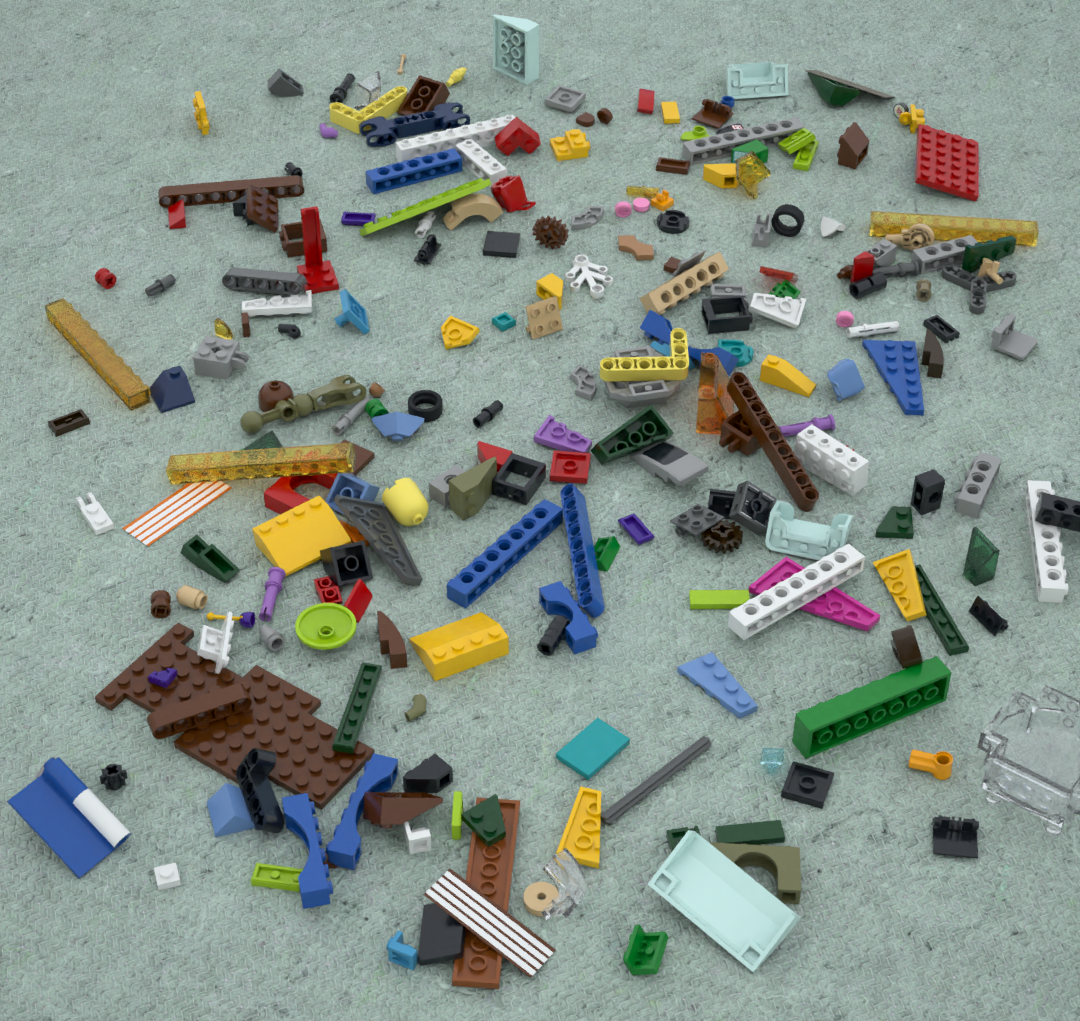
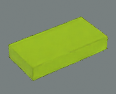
[452,791,463,840]

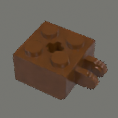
[719,410,761,456]

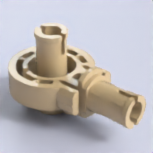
[886,223,935,251]

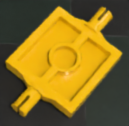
[192,91,210,135]

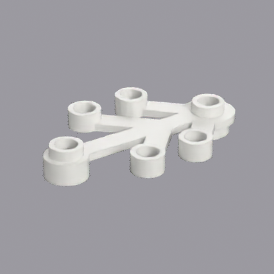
[565,255,613,300]

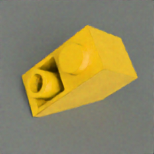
[703,163,738,188]

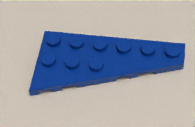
[862,340,924,416]

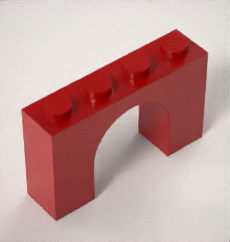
[264,451,348,515]

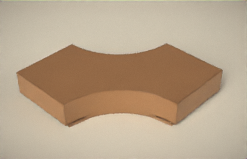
[618,235,654,260]

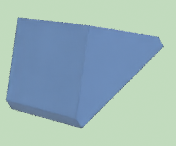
[207,783,256,837]

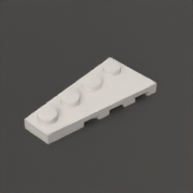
[242,290,312,317]

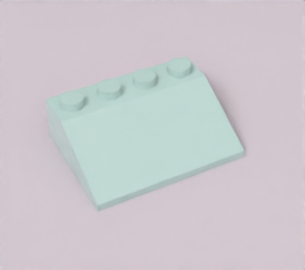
[493,15,539,85]

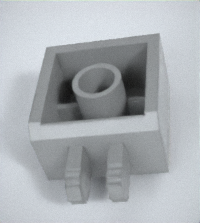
[193,336,250,379]

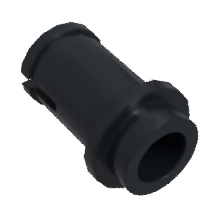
[284,162,303,177]

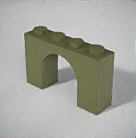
[710,842,801,904]

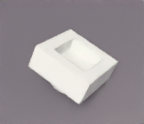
[154,863,181,891]

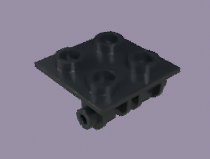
[932,815,979,859]

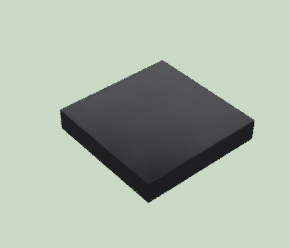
[483,231,520,258]
[781,761,834,809]

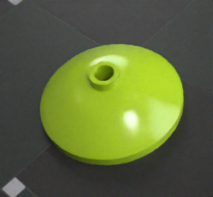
[295,603,356,650]

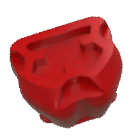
[490,175,536,213]

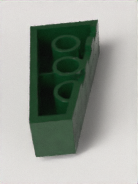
[591,404,674,465]

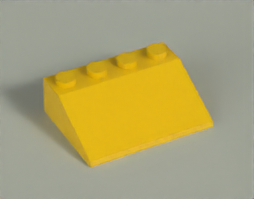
[252,496,352,577]
[409,612,509,681]

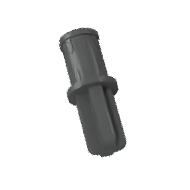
[145,274,176,297]

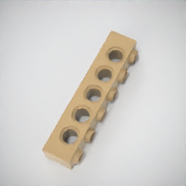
[639,251,729,315]

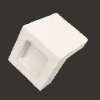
[403,821,431,854]

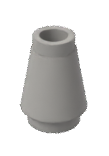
[259,625,284,651]

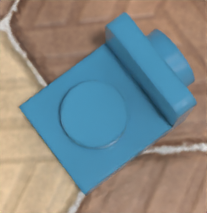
[386,930,418,970]

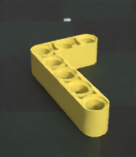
[329,86,407,134]
[599,328,689,382]

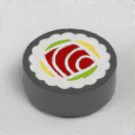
[893,102,909,118]

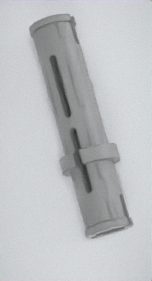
[331,397,370,436]

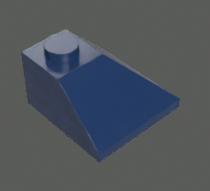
[148,366,195,413]

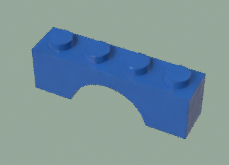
[539,581,598,655]

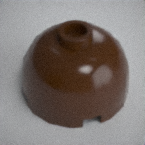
[258,380,294,414]

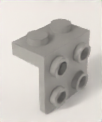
[991,313,1038,360]

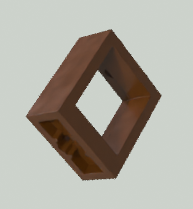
[279,219,327,257]

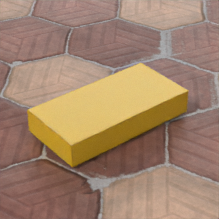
[661,101,680,124]

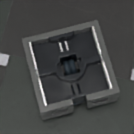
[729,481,777,535]

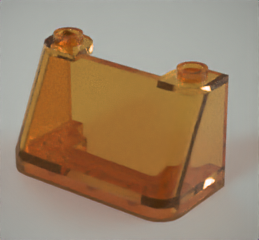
[696,353,734,435]

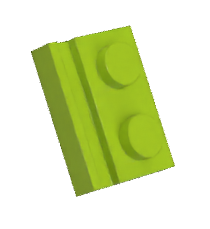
[778,128,816,155]

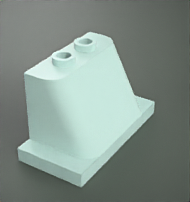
[726,62,788,99]

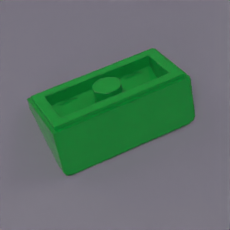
[594,536,620,571]

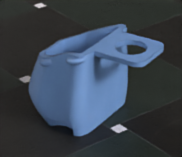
[827,359,865,401]

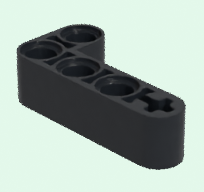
[236,748,284,833]

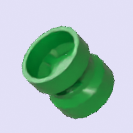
[365,399,389,419]

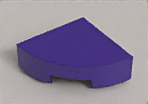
[148,668,178,688]

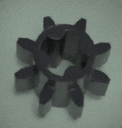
[99,764,128,790]

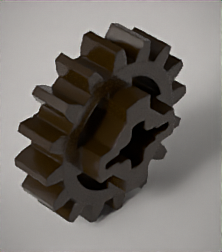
[701,519,743,554]

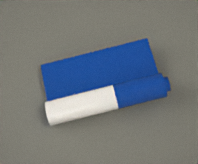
[7,757,131,879]

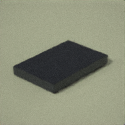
[417,903,466,966]

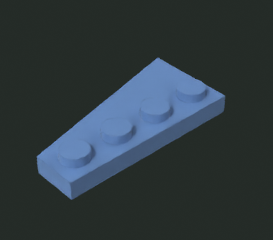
[677,652,758,719]

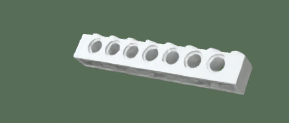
[396,115,515,162]
[1025,480,1068,603]
[728,544,865,640]

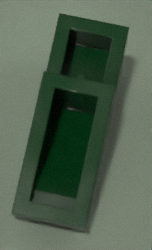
[180,534,240,583]

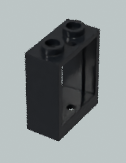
[701,295,752,334]
[492,453,546,505]

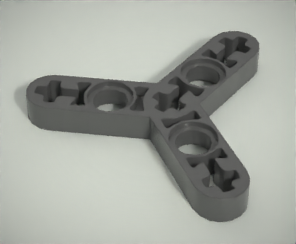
[941,264,1017,315]

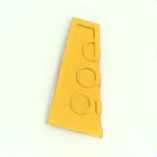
[873,549,926,622]
[556,786,601,869]

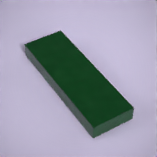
[715,820,785,845]

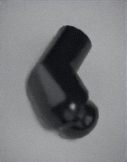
[278,324,301,338]

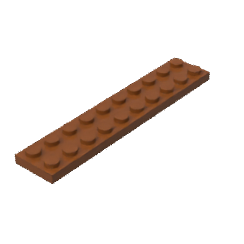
[452,797,520,989]

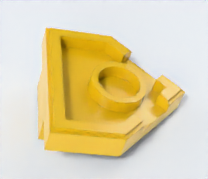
[440,315,480,350]

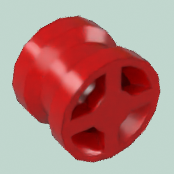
[95,268,117,289]

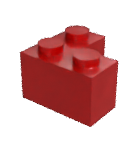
[494,117,541,156]

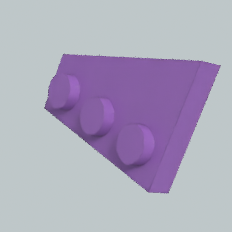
[534,414,592,453]

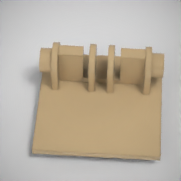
[525,296,563,340]

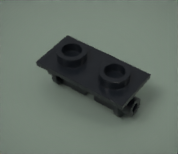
[414,234,441,264]
[969,596,1009,636]

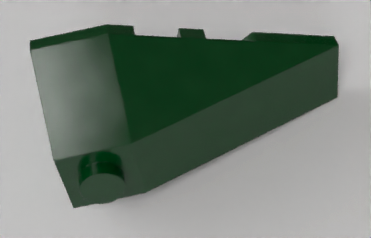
[808,72,861,107]

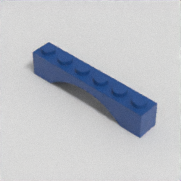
[640,310,739,378]
[326,753,399,870]
[282,793,333,909]

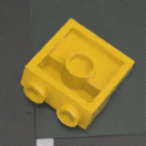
[549,129,590,161]

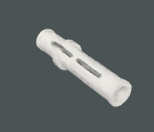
[846,321,899,338]

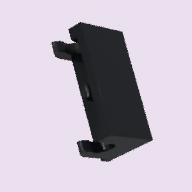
[708,489,736,520]

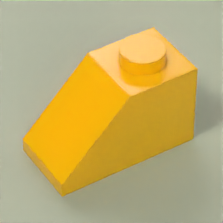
[536,273,563,310]

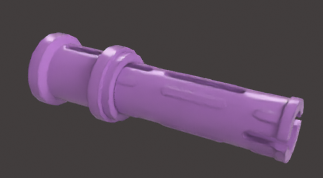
[778,414,835,437]
[259,567,286,621]

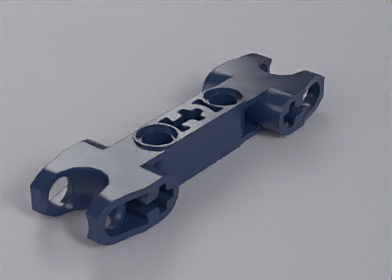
[359,102,470,147]

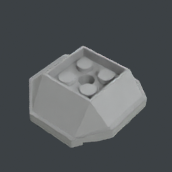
[604,346,681,408]

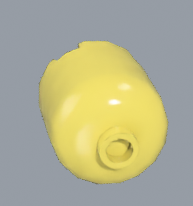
[382,478,429,527]

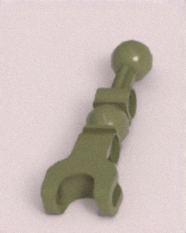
[240,375,367,434]

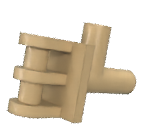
[978,258,1003,284]

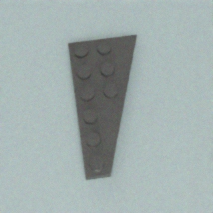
[333,495,423,585]

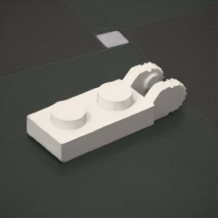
[75,492,114,535]

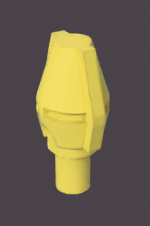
[446,67,467,87]

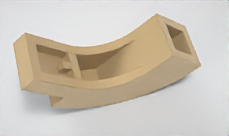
[442,194,503,231]

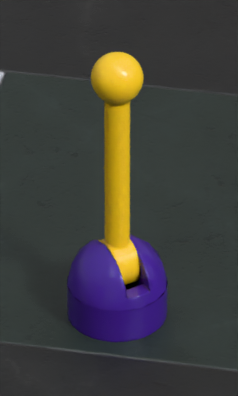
[207,612,255,628]

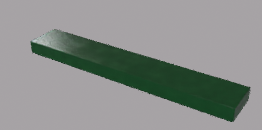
[915,565,969,656]
[332,662,382,754]

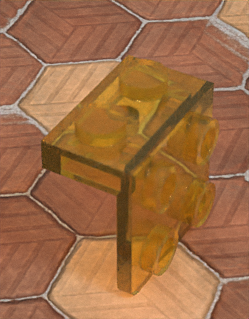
[735,151,771,199]

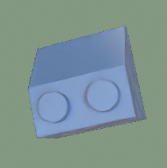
[325,470,380,516]

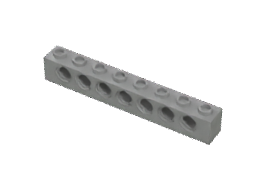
[682,117,805,166]

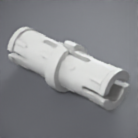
[415,211,436,238]

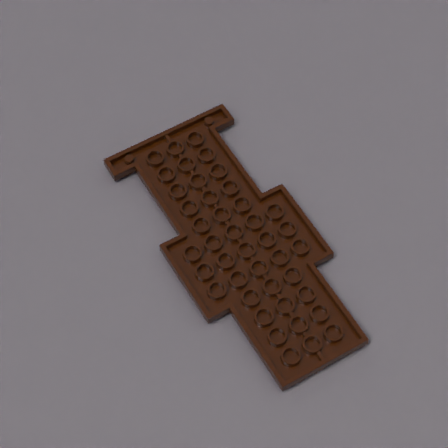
[95,622,375,810]

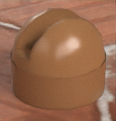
[369,382,385,398]

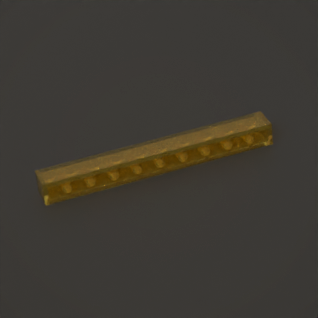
[869,211,1039,246]
[45,298,151,411]
[166,443,357,484]

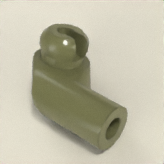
[404,694,427,722]

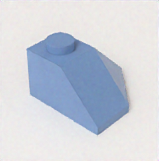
[372,412,424,441]

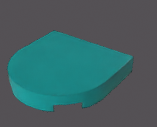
[717,339,753,367]

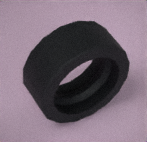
[771,204,805,237]
[408,390,443,422]

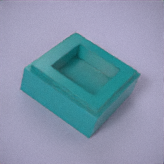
[492,312,516,332]

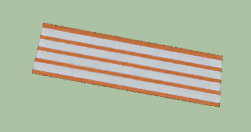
[122,471,231,546]

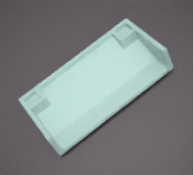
[648,830,801,973]

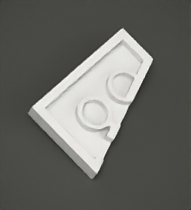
[748,293,806,329]

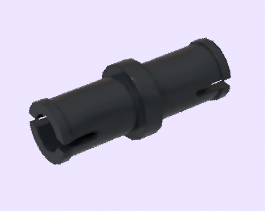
[472,400,503,428]

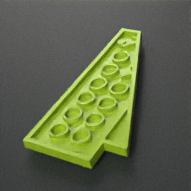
[359,178,492,236]

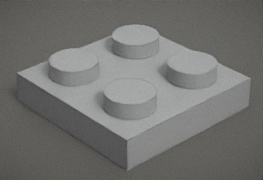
[544,85,586,113]

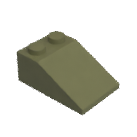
[449,457,497,521]

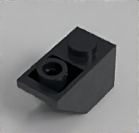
[403,754,453,793]

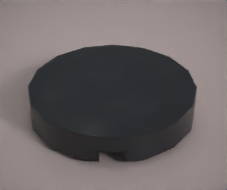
[657,210,689,234]

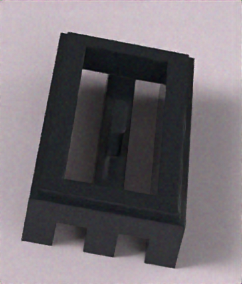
[923,315,960,343]

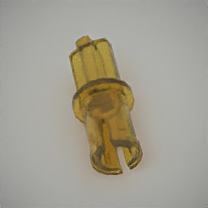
[626,185,659,198]

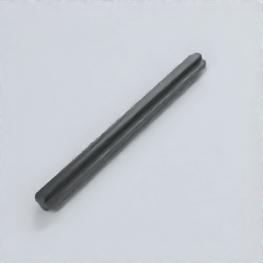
[601,736,712,825]

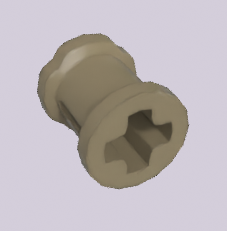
[916,279,932,301]

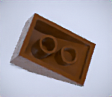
[397,75,450,116]
[363,792,443,828]

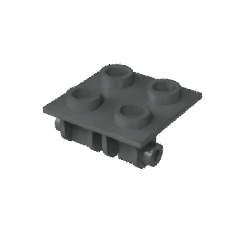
[670,504,725,536]

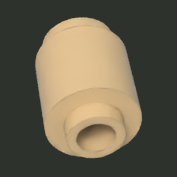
[176,585,208,610]

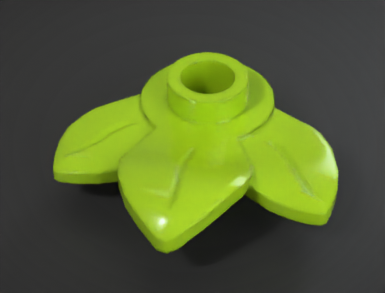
[680,126,710,141]

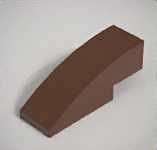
[377,611,407,669]

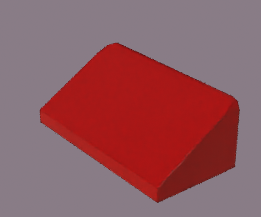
[168,199,186,229]
[851,251,875,283]
[344,579,373,623]

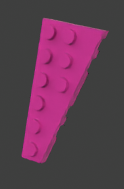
[748,557,880,631]

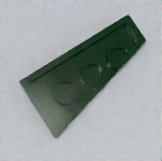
[962,236,1016,273]

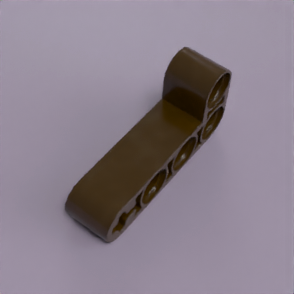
[890,625,923,669]

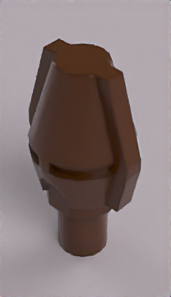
[837,265,853,279]

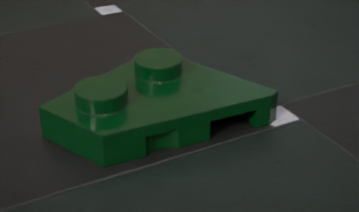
[875,506,914,539]
[461,794,506,847]

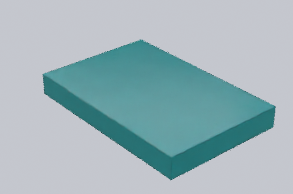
[556,717,630,780]

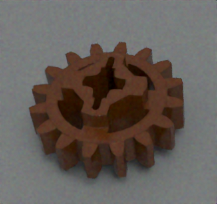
[532,215,569,249]

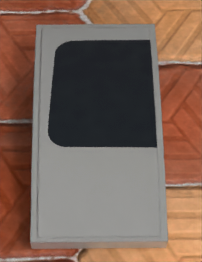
[631,441,709,487]

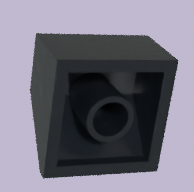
[320,540,373,587]

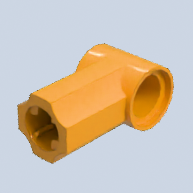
[908,749,953,780]

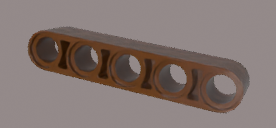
[146,683,252,739]

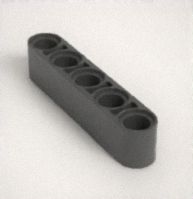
[222,267,307,295]

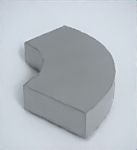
[571,206,604,230]
[570,365,596,401]

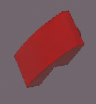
[637,88,655,114]
[314,576,343,604]

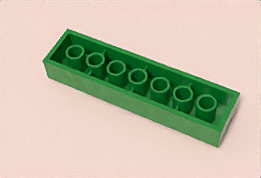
[792,656,952,759]

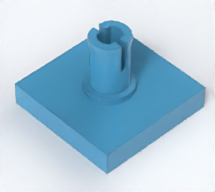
[335,289,370,334]

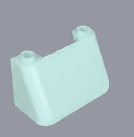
[765,500,853,560]

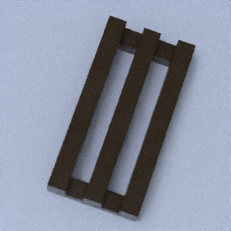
[48,409,90,437]

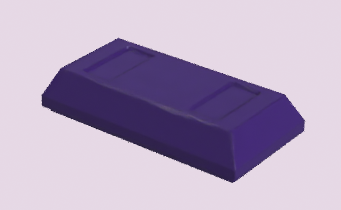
[341,212,376,226]
[618,513,654,545]

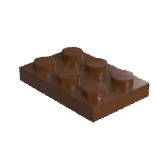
[247,185,279,233]

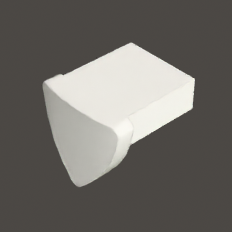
[821,216,846,237]

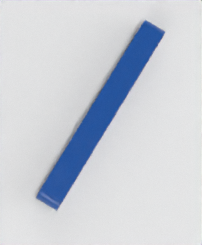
[560,484,605,618]

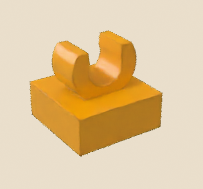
[651,190,674,211]

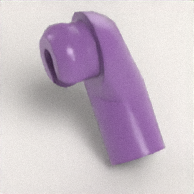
[319,123,338,138]

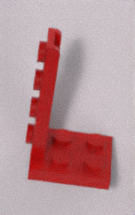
[297,206,339,294]

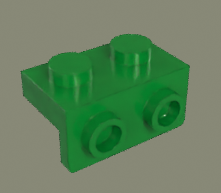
[623,924,669,975]

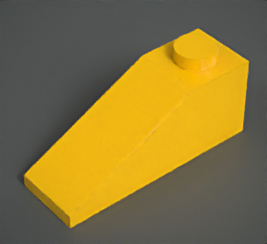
[760,354,816,397]

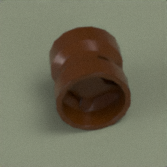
[151,590,171,618]

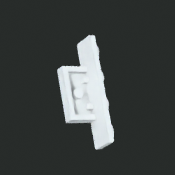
[197,611,234,674]

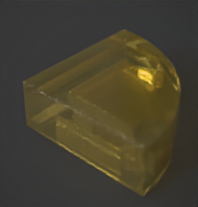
[214,318,233,340]

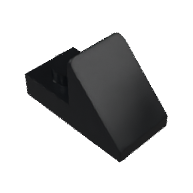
[233,194,254,226]

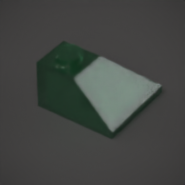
[963,527,1000,586]

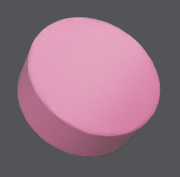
[633,198,650,212]
[615,201,631,217]
[836,311,854,328]

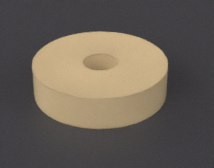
[523,882,560,917]

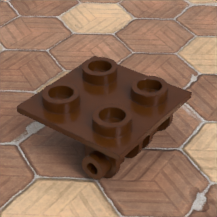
[692,98,734,129]

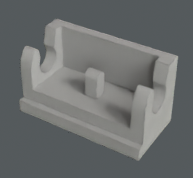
[752,213,772,248]

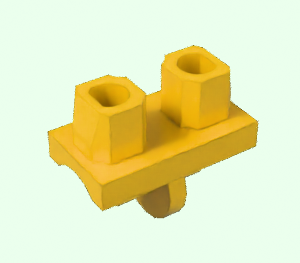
[899,104,925,133]

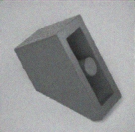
[267,69,304,97]

